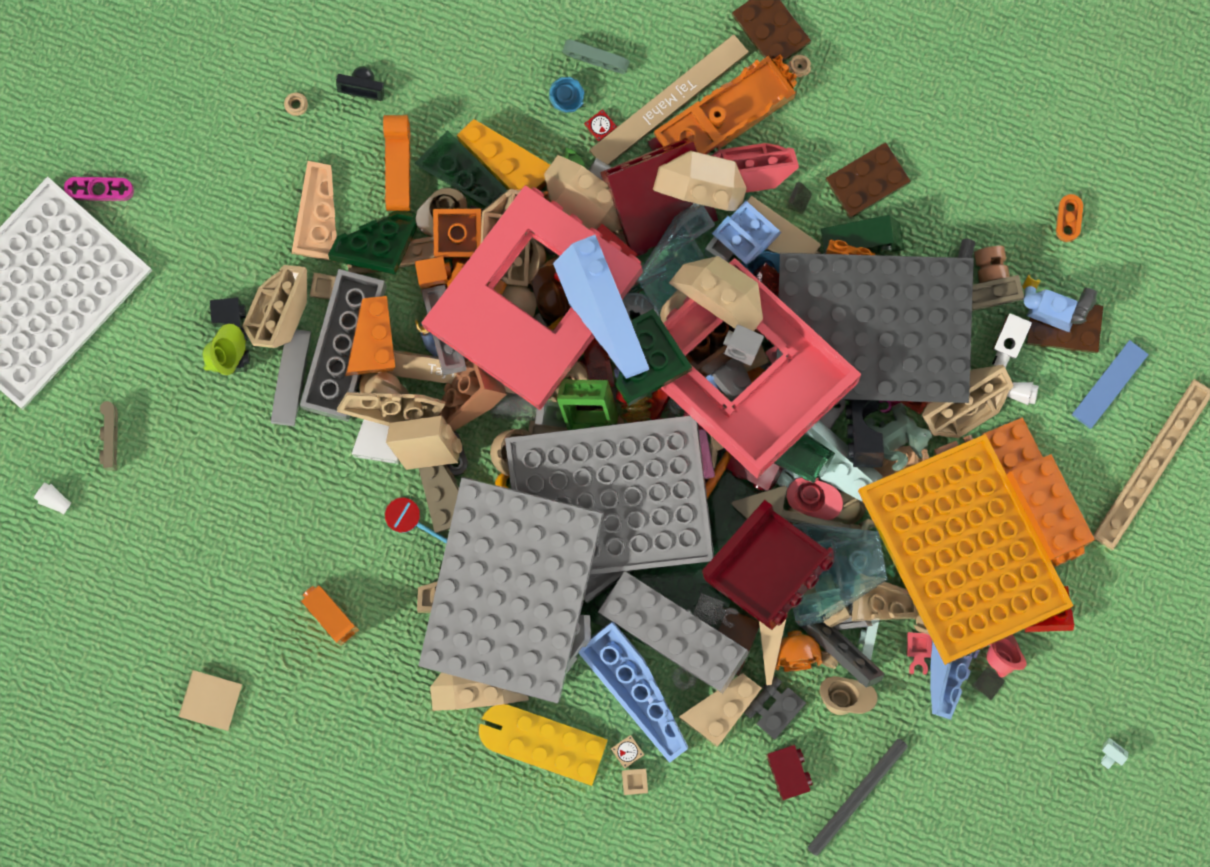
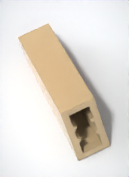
[747,196,821,254]

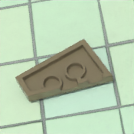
[419,464,459,533]

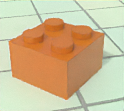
[433,209,481,259]

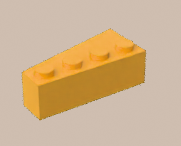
[457,119,550,191]

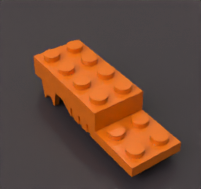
[654,54,797,154]
[981,417,1095,568]

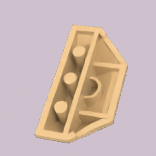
[653,151,747,211]
[544,155,622,231]
[481,189,530,287]
[669,256,763,331]
[242,265,307,348]
[922,365,1013,438]
[430,673,529,711]

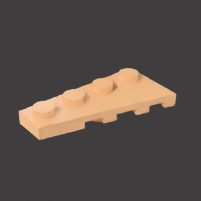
[291,161,337,262]

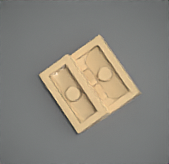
[178,670,242,731]

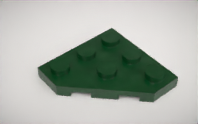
[328,211,418,275]
[616,309,692,406]

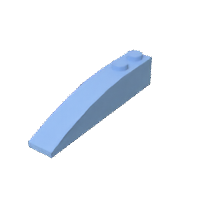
[553,235,649,379]
[579,622,689,763]
[930,641,980,720]

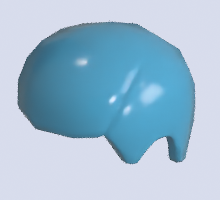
[549,77,584,113]

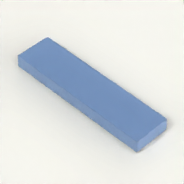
[1071,340,1149,429]

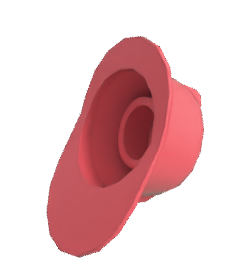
[786,477,843,520]
[987,635,1026,677]

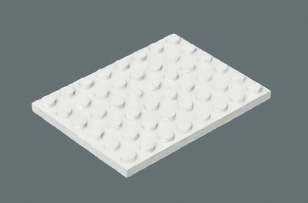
[0,177,152,410]

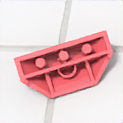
[711,143,799,193]

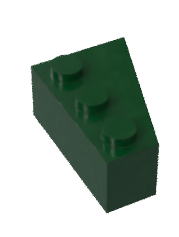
[821,215,904,254]

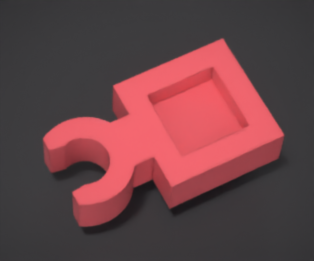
[906,632,932,675]

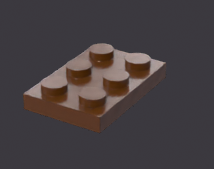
[732,0,811,62]
[825,142,911,219]
[1026,305,1103,354]

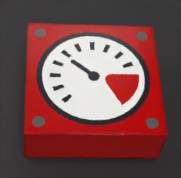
[584,109,617,142]

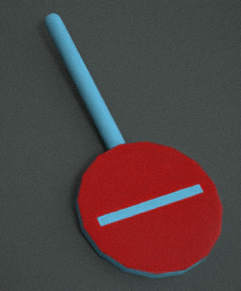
[385,497,447,543]

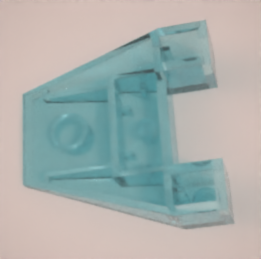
[637,203,715,318]
[793,523,888,627]

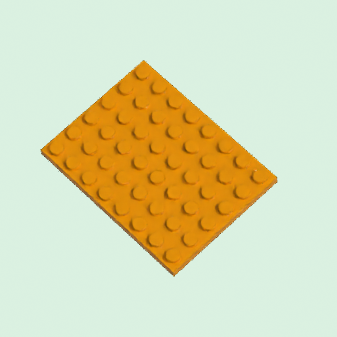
[858,434,1073,665]

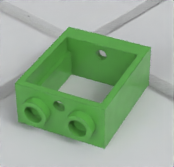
[557,379,619,430]

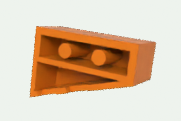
[345,296,395,376]

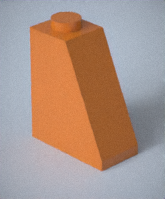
[301,585,359,646]

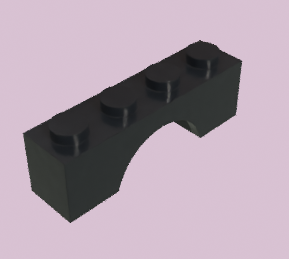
[845,399,884,468]

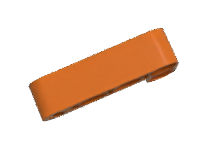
[383,115,411,211]

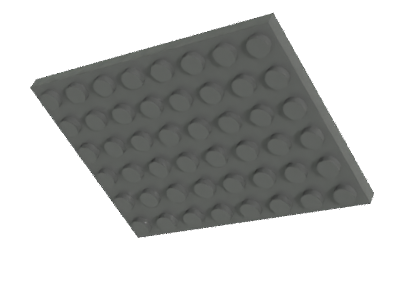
[777,253,974,403]

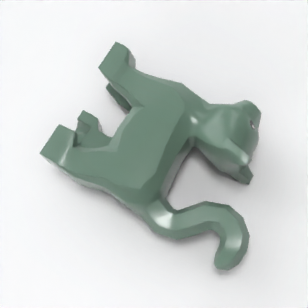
[864,402,932,471]

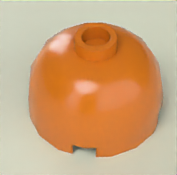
[775,631,823,672]

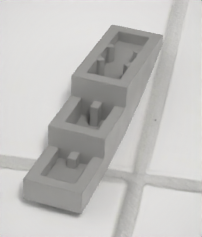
[271,329,311,427]

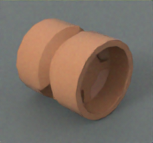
[974,246,1010,283]

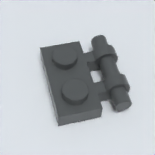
[744,676,806,740]

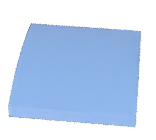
[712,201,781,265]

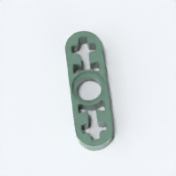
[562,40,630,74]

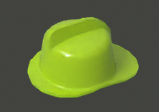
[202,323,246,376]

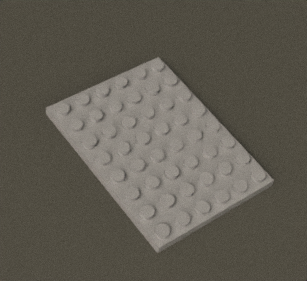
[505,416,714,575]
[419,477,604,703]

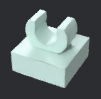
[1101,738,1129,769]

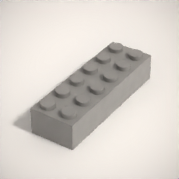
[300,269,387,422]
[598,571,749,694]

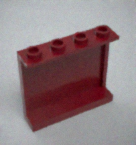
[600,138,718,256]
[702,500,834,630]

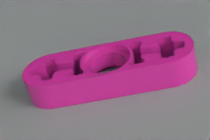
[64,177,134,201]

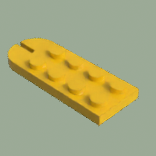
[478,704,608,786]

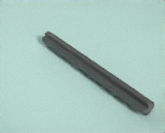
[807,739,908,856]

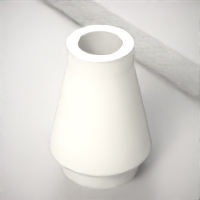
[1007,382,1039,406]
[34,482,72,515]

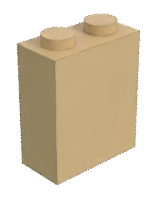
[386,416,462,470]

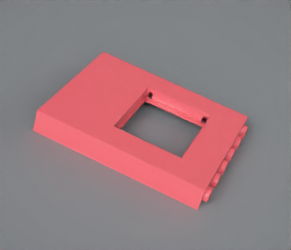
[421,185,643,410]
[661,258,861,479]

